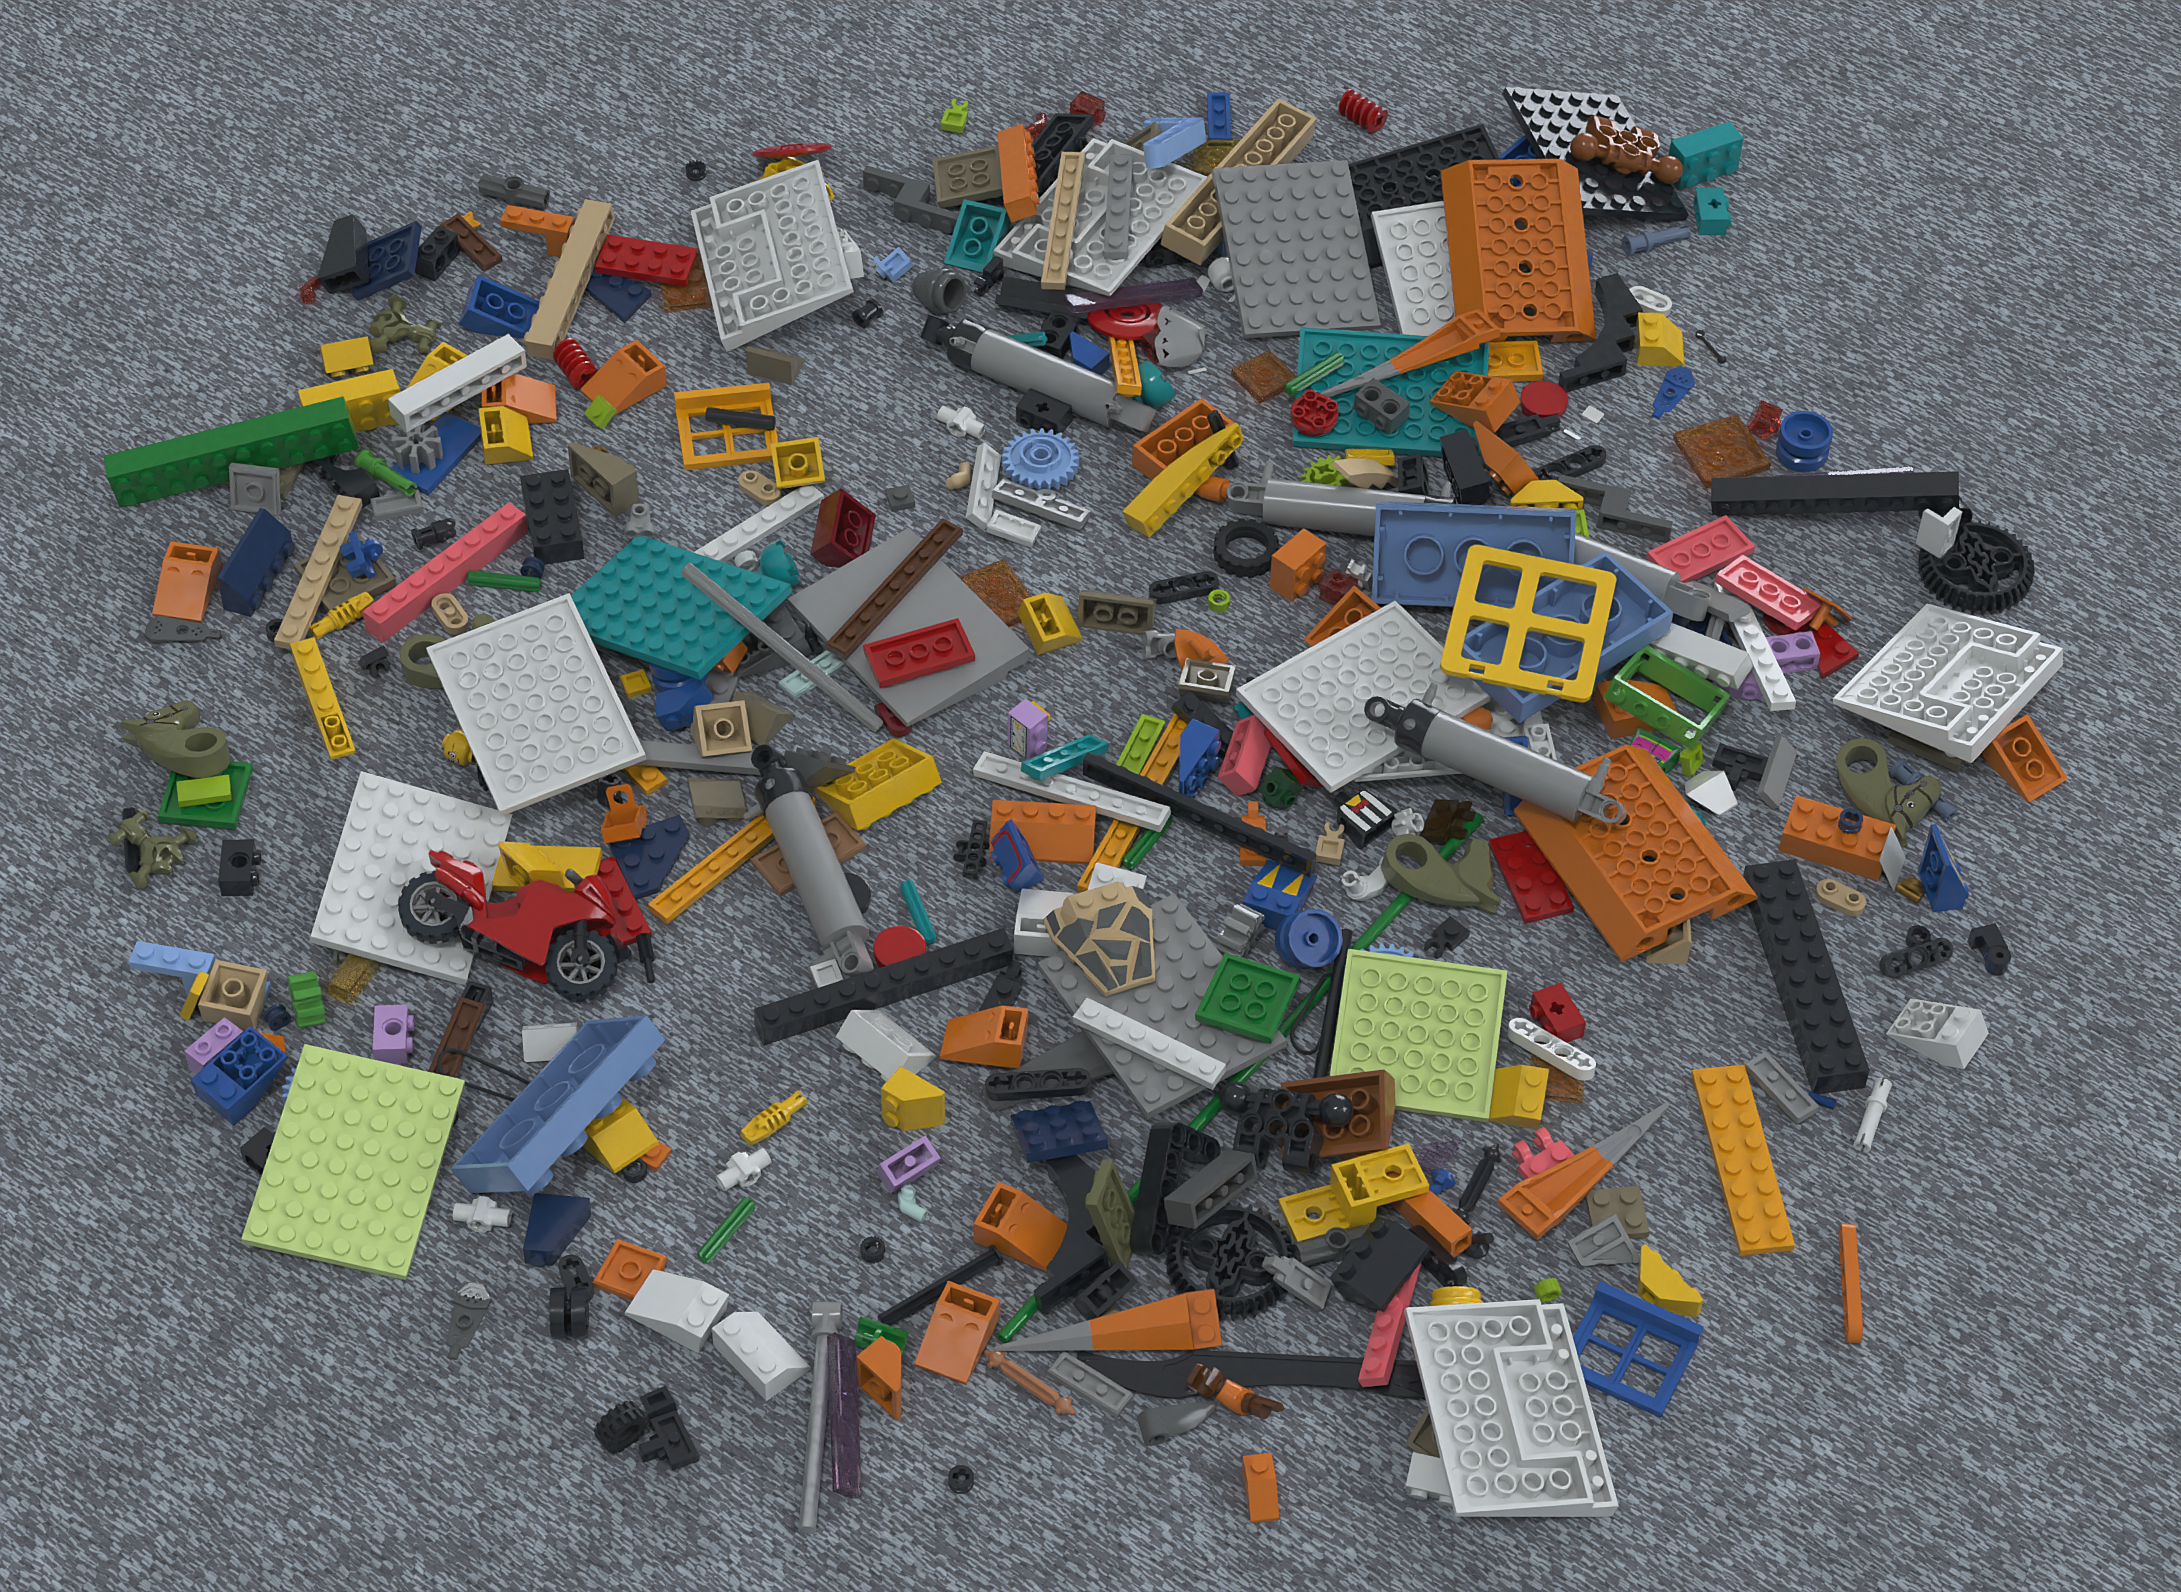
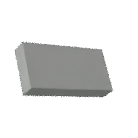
[370,490,424,521]

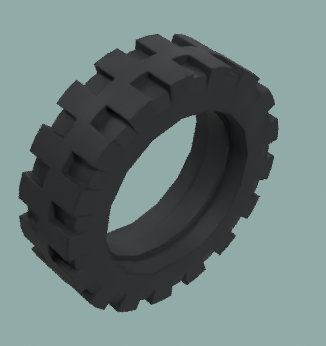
[1213,518,1279,578]

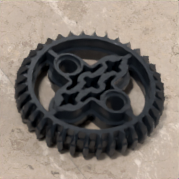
[1918,519,2035,615]
[1165,1202,1297,1321]

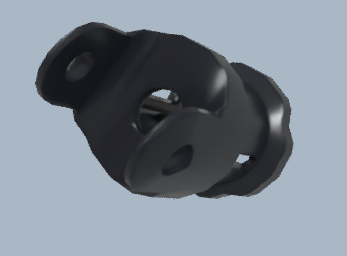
[411,518,456,550]

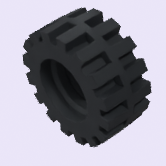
[594,1400,649,1454]

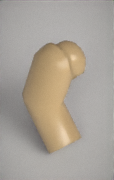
[945,462,971,490]

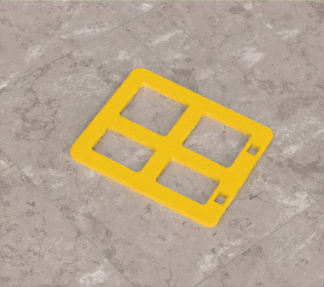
[1440,545,1616,703]

